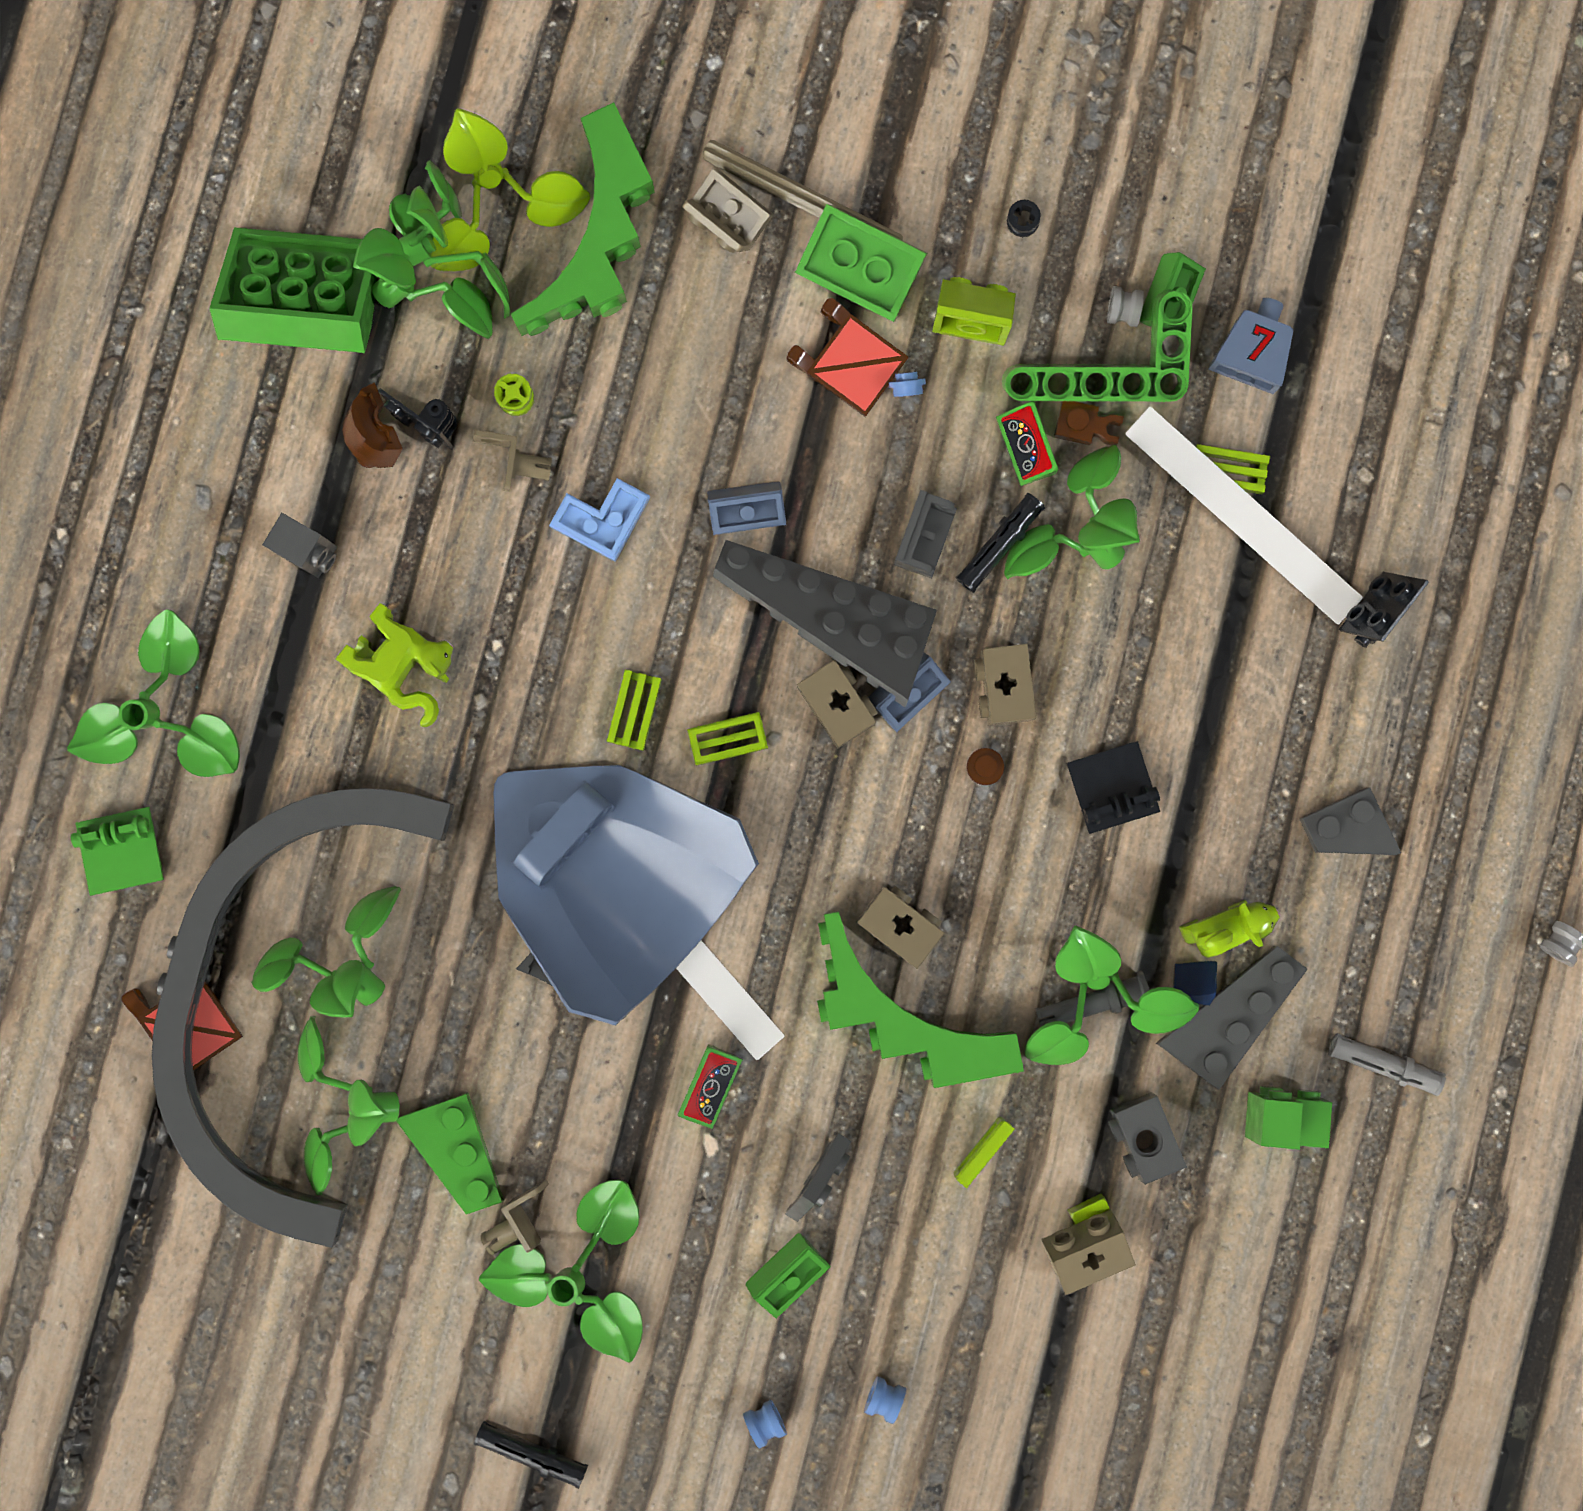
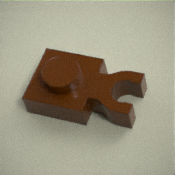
[1054,401,1124,446]

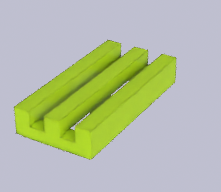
[1195,444,1270,495]
[607,669,662,751]
[687,712,768,766]
[953,1117,1015,1188]

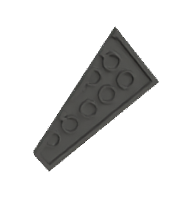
[713,540,937,708]

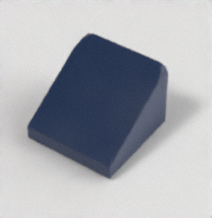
[1173,961,1217,1006]

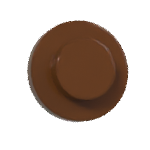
[967,748,1004,786]

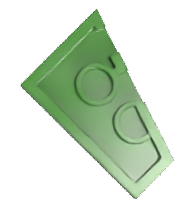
[396,1093,504,1215]

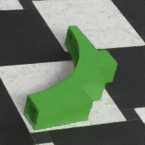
[511,102,655,336]
[817,912,1024,1088]

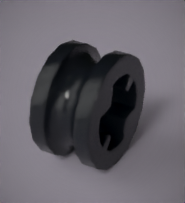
[1007,199,1041,238]

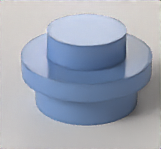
[889,372,926,397]

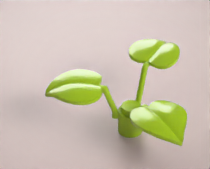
[431,108,590,271]

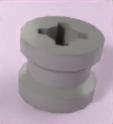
[1107,286,1144,327]
[1540,921,1583,967]

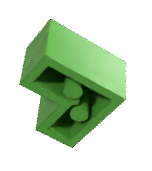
[1245,1086,1332,1150]

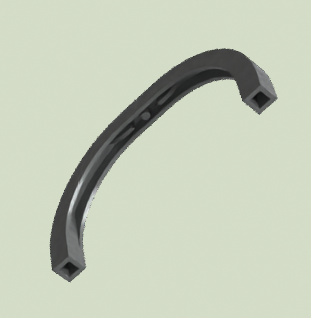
[152,788,454,1248]

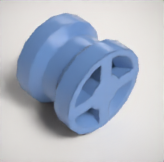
[864,1376,906,1424]
[743,1400,787,1449]

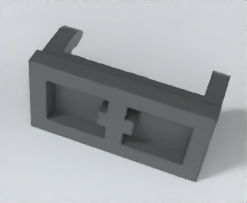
[894,490,957,579]

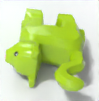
[335,603,453,727]
[1179,900,1280,958]

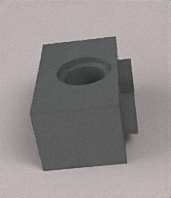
[262,512,337,579]
[1108,1092,1187,1185]

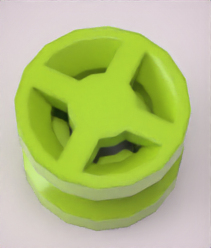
[494,374,534,416]

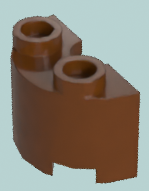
[342,382,403,468]

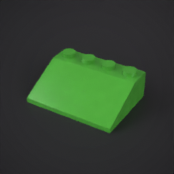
[209,227,377,353]

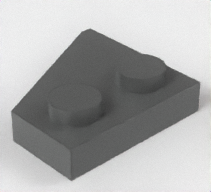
[785,1133,851,1222]

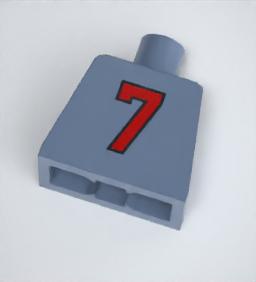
[1208,298,1293,394]

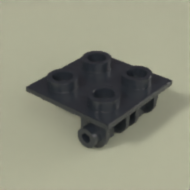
[378,388,457,450]
[1339,571,1429,648]
[1066,741,1161,834]

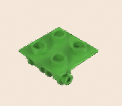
[71,807,164,896]

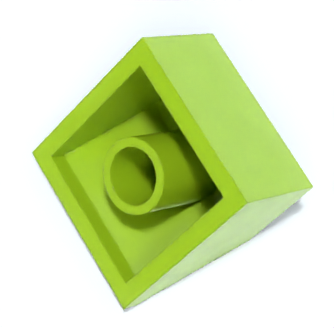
[932,277,1016,346]

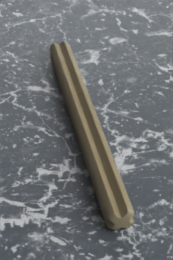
[703,140,903,241]

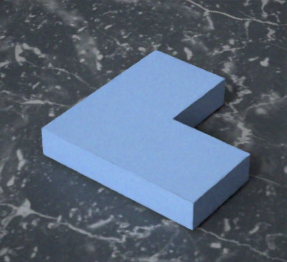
[549,478,650,562]

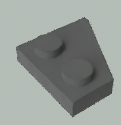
[1299,787,1401,855]

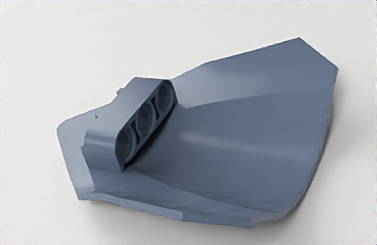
[494,765,759,1026]

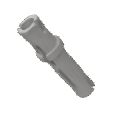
[1328,1033,1446,1096]

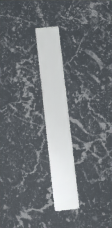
[1126,407,1363,624]
[676,940,784,1060]

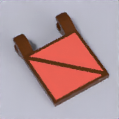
[786,298,909,417]
[121,981,243,1070]

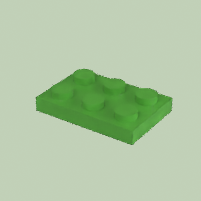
[795,204,928,322]

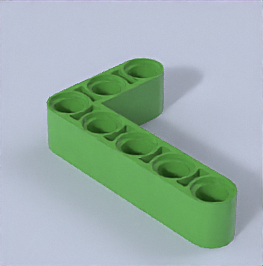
[1002,289,1193,402]

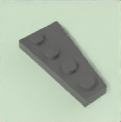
[1156,946,1307,1090]

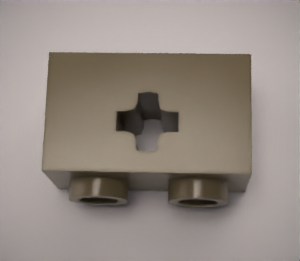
[974,644,1036,726]
[797,660,877,749]
[856,885,945,969]
[1041,1209,1136,1295]

